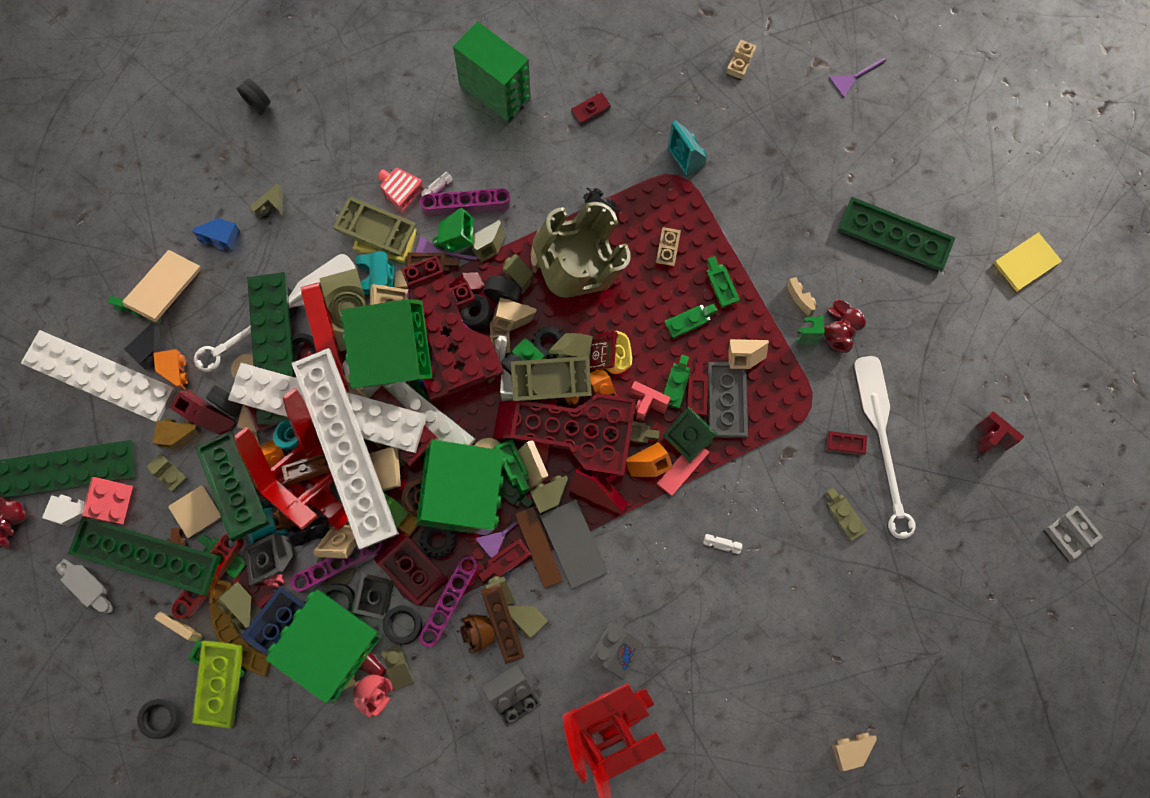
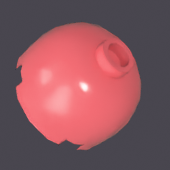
[353,675,393,718]

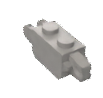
[55,559,114,614]

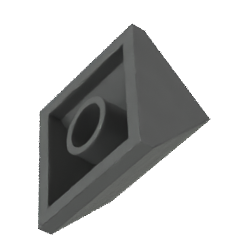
[351,572,393,620]

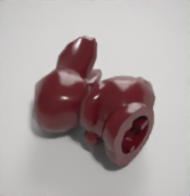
[824,299,866,353]
[0,497,26,549]

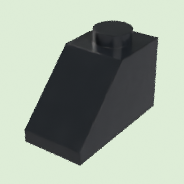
[124,323,161,369]

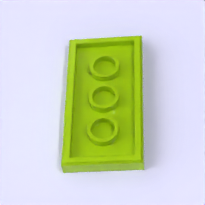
[192,640,244,729]

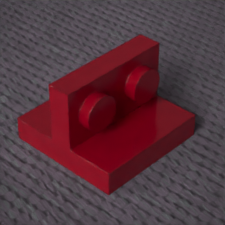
[976,411,1024,455]

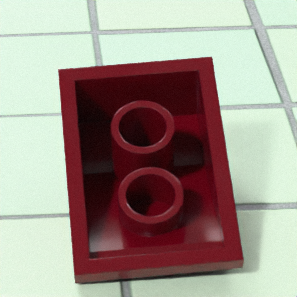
[374,531,447,606]

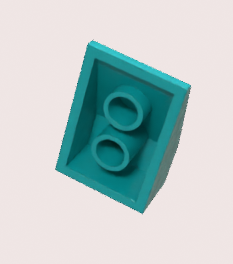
[668,121,707,176]

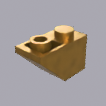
[152,419,201,450]

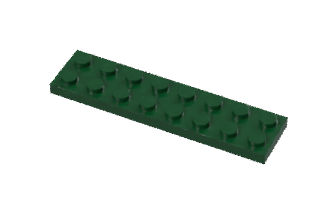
[247,272,295,426]
[0,440,136,499]
[68,516,221,596]

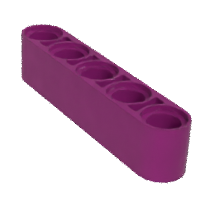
[420,188,511,217]
[290,541,384,593]
[420,555,477,647]

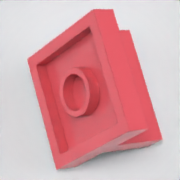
[630,381,670,423]

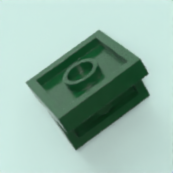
[662,407,717,462]

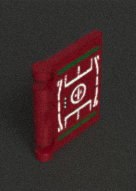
[589,331,618,371]

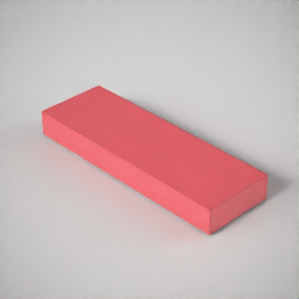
[657,449,709,497]

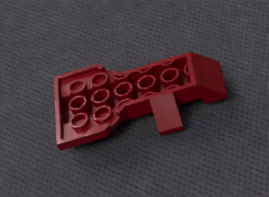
[401,255,504,402]
[493,393,636,477]

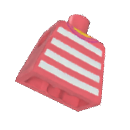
[377,168,424,213]

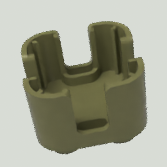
[533,202,631,298]

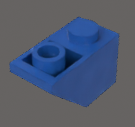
[192,218,240,250]

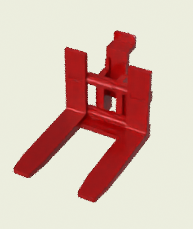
[234,388,349,531]
[562,683,666,798]

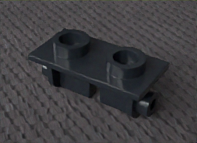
[583,187,621,212]
[288,517,330,547]

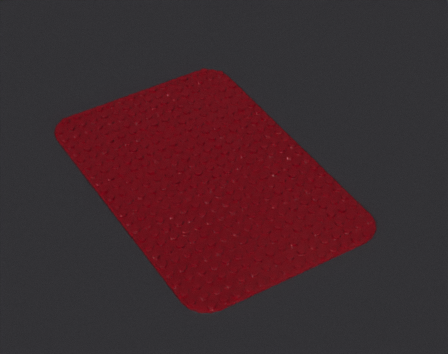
[297,174,813,608]

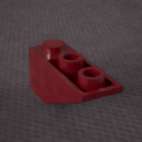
[169,390,236,435]
[568,465,628,515]

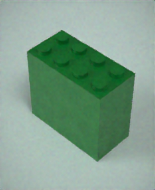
[453,21,531,121]
[340,299,432,388]
[416,439,506,535]
[265,590,382,704]

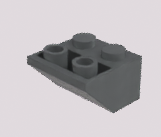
[482,665,541,727]

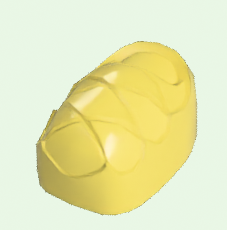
[606,331,632,374]

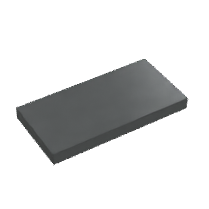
[707,362,748,438]
[540,500,608,589]

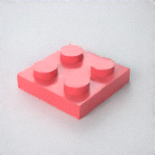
[82,477,133,525]

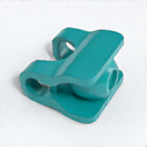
[355,251,394,296]

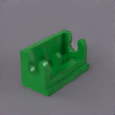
[796,315,824,345]

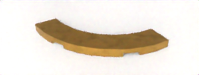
[209,580,271,677]

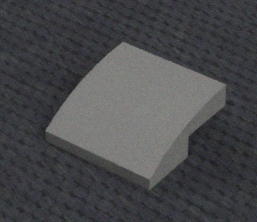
[1044,505,1103,561]

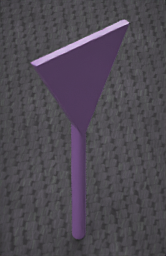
[829,58,886,97]
[416,235,478,260]
[475,506,536,558]

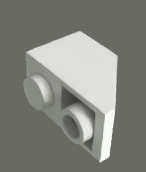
[42,494,85,527]

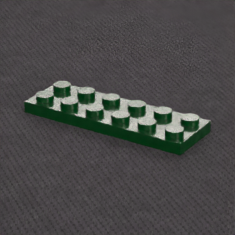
[837,197,956,272]
[195,431,270,542]

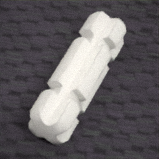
[420,172,452,196]
[495,336,507,363]
[703,534,742,554]

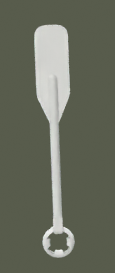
[194,254,356,372]
[854,356,915,539]

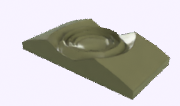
[333,196,416,257]
[319,268,367,351]
[510,356,591,401]

